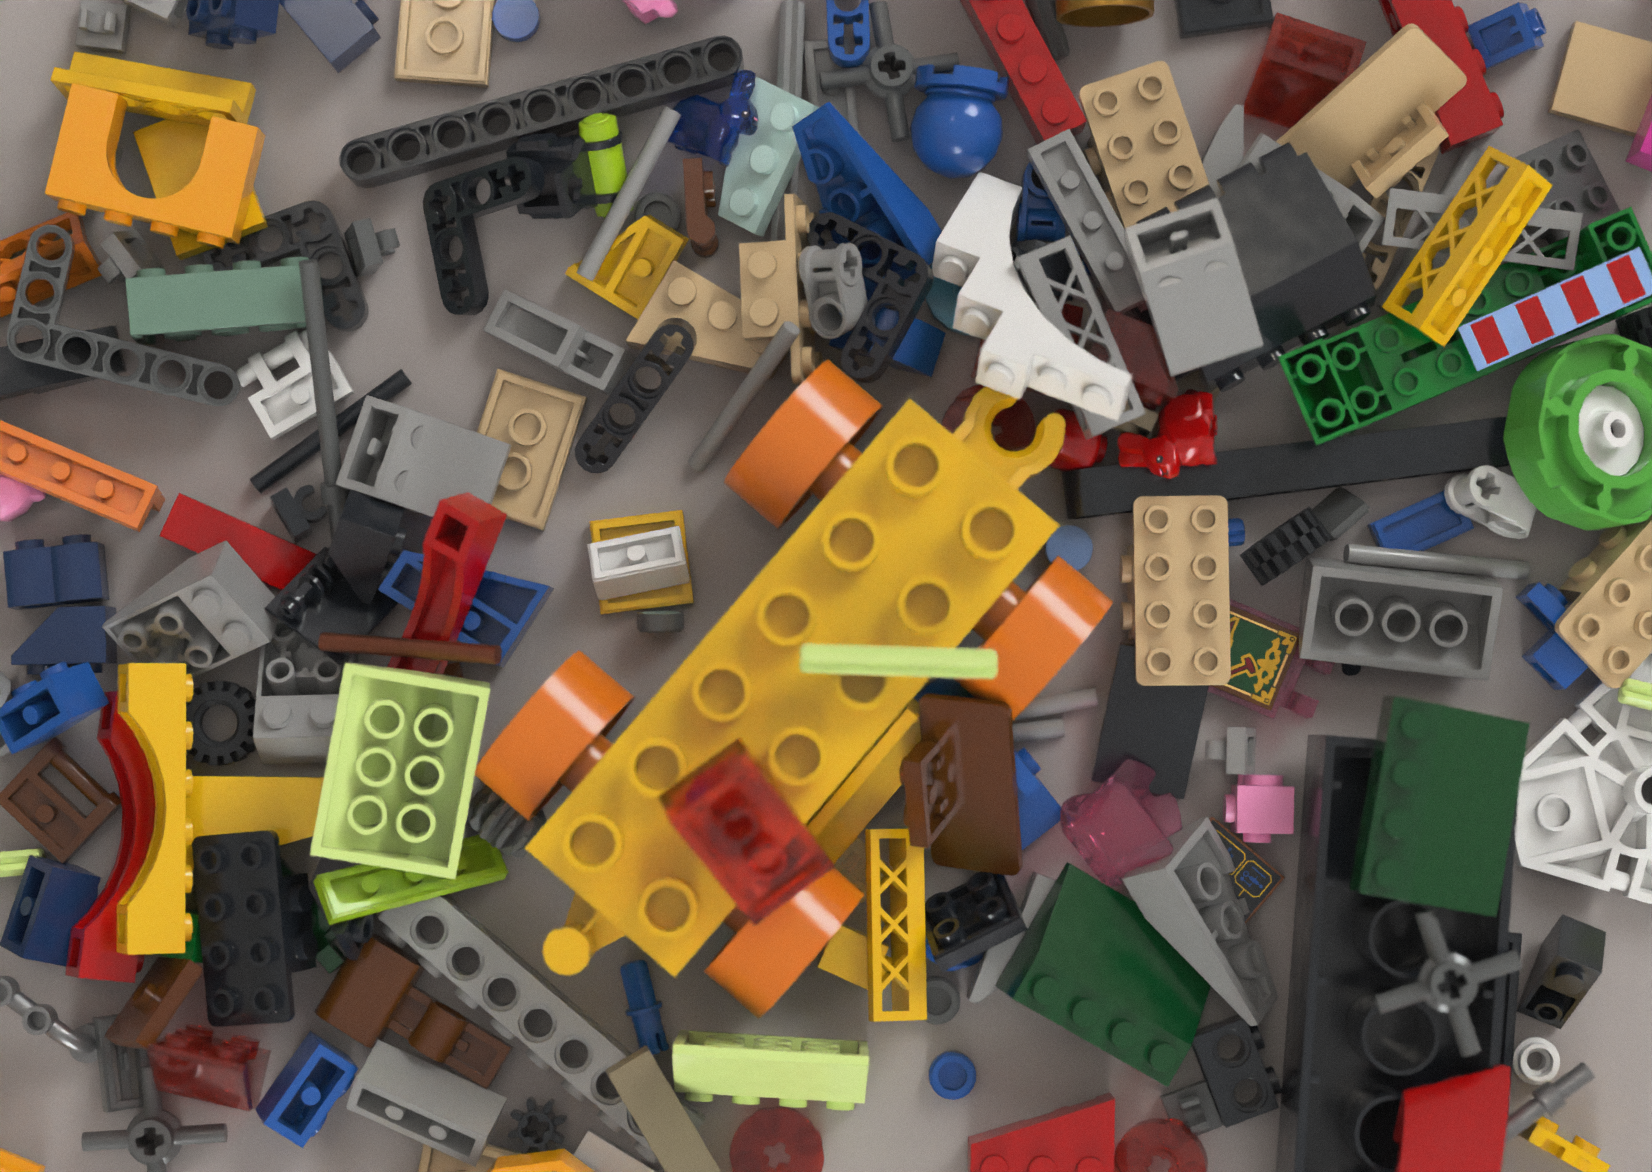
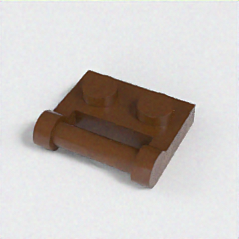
[683,158,719,258]
[0,737,122,864]

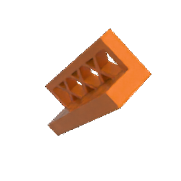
[0,212,102,318]
[0,420,165,532]

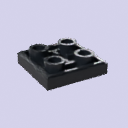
[925,872,1028,972]

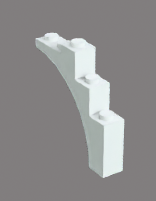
[932,171,1133,421]

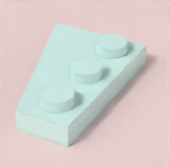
[718,70,819,237]

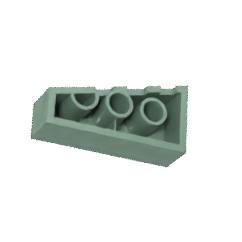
[125,257,325,345]

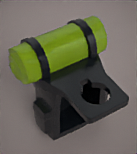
[506,113,634,219]

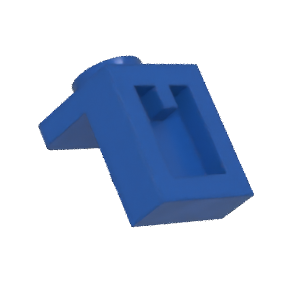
[1468,2,1546,70]

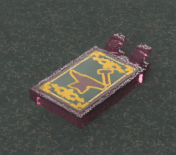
[1208,599,1335,719]

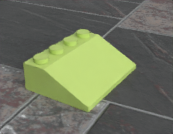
[310,662,491,879]
[672,1030,869,1111]

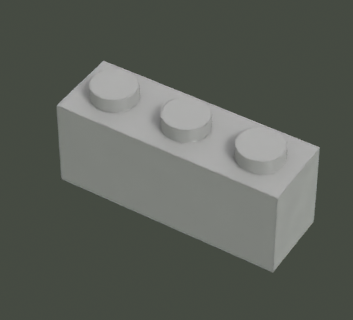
[346,1040,507,1167]

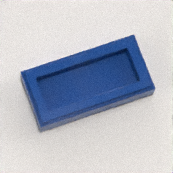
[1367,490,1474,551]

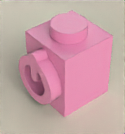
[1223,775,1294,843]

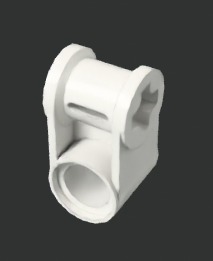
[1444,465,1536,539]

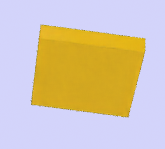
[589,510,694,615]

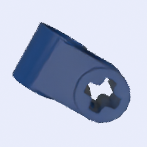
[1016,162,1066,242]

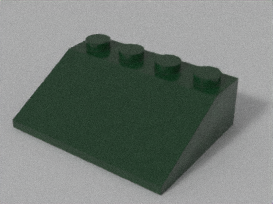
[1349,696,1530,917]
[995,862,1211,1087]

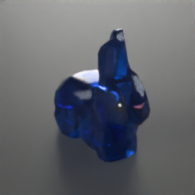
[660,70,759,167]

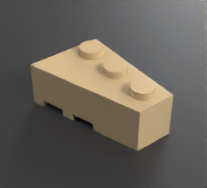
[626,260,790,379]

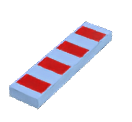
[1458,247,1652,371]

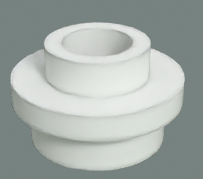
[1512,1037,1560,1085]

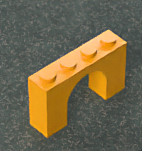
[45,83,265,249]

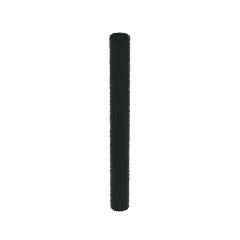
[250,369,412,493]

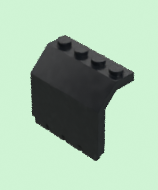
[1136,142,1377,392]

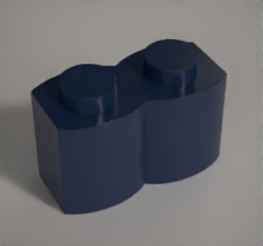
[3,534,109,610]

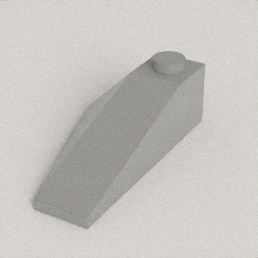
[1122,816,1278,1026]

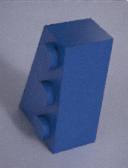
[378,550,554,667]

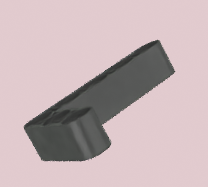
[7,225,240,406]

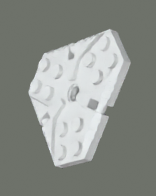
[1514,652,1652,905]

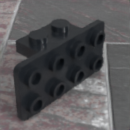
[192,830,318,1027]

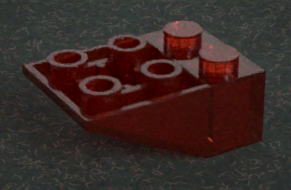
[147,1024,271,1111]

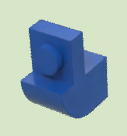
[829,307,946,377]
[1516,582,1588,690]

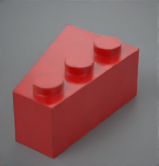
[968,1092,1115,1172]

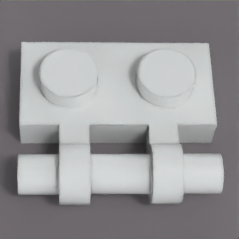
[234,330,355,440]

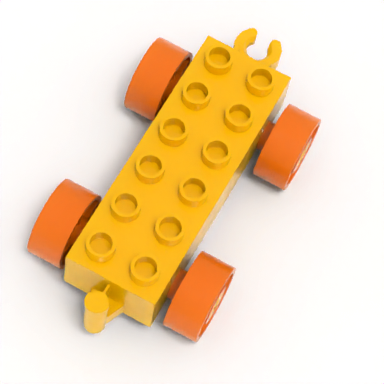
[475,359,1113,1019]

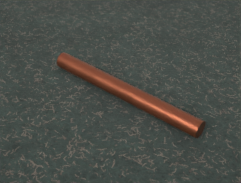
[318,632,502,665]

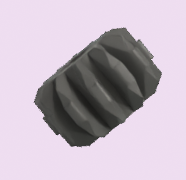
[467,785,547,858]

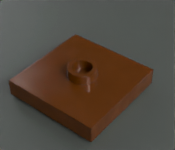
[104,957,203,1050]

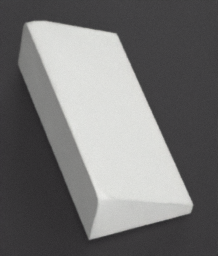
[587,526,690,600]

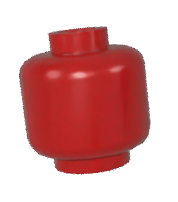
[1039,408,1108,472]

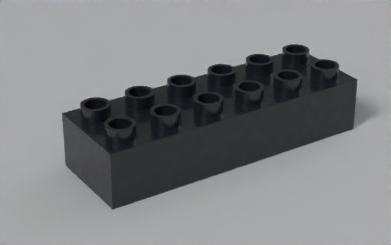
[1276,735,1519,1172]

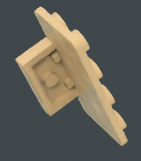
[1276,23,1467,199]
[1079,61,1210,228]
[739,193,823,387]
[1119,496,1231,686]
[1555,515,1652,689]

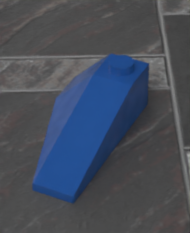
[792,102,942,302]

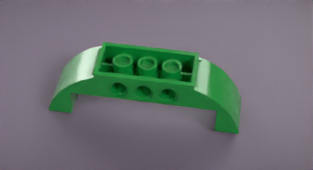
[1277,207,1652,445]

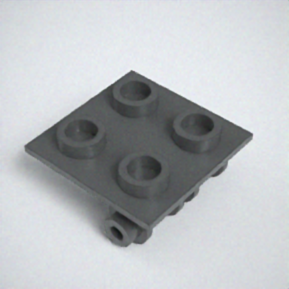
[1515,129,1620,245]

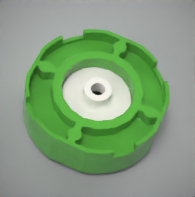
[1503,334,1652,531]

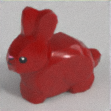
[1117,389,1218,479]

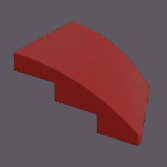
[1393,1064,1511,1172]

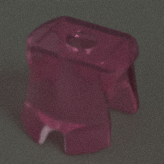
[1060,759,1182,887]

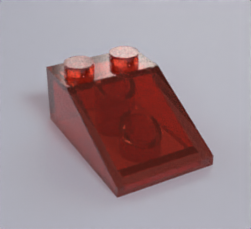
[658,737,835,926]

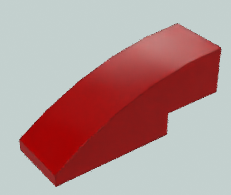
[159,493,317,590]

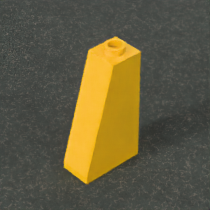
[185,775,324,870]

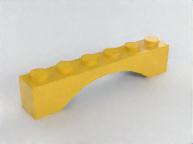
[117,663,193,955]

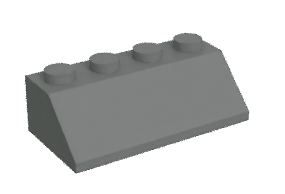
[1299,556,1503,681]

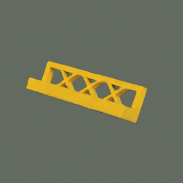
[50,51,256,127]
[1382,146,1553,347]
[786,698,921,866]
[865,829,927,1022]

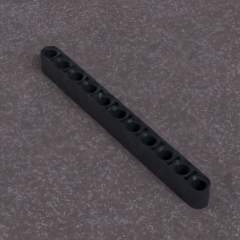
[1062,416,1510,520]

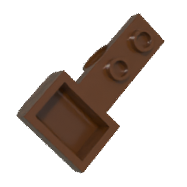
[314,932,514,1089]

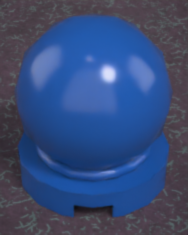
[910,64,1009,179]

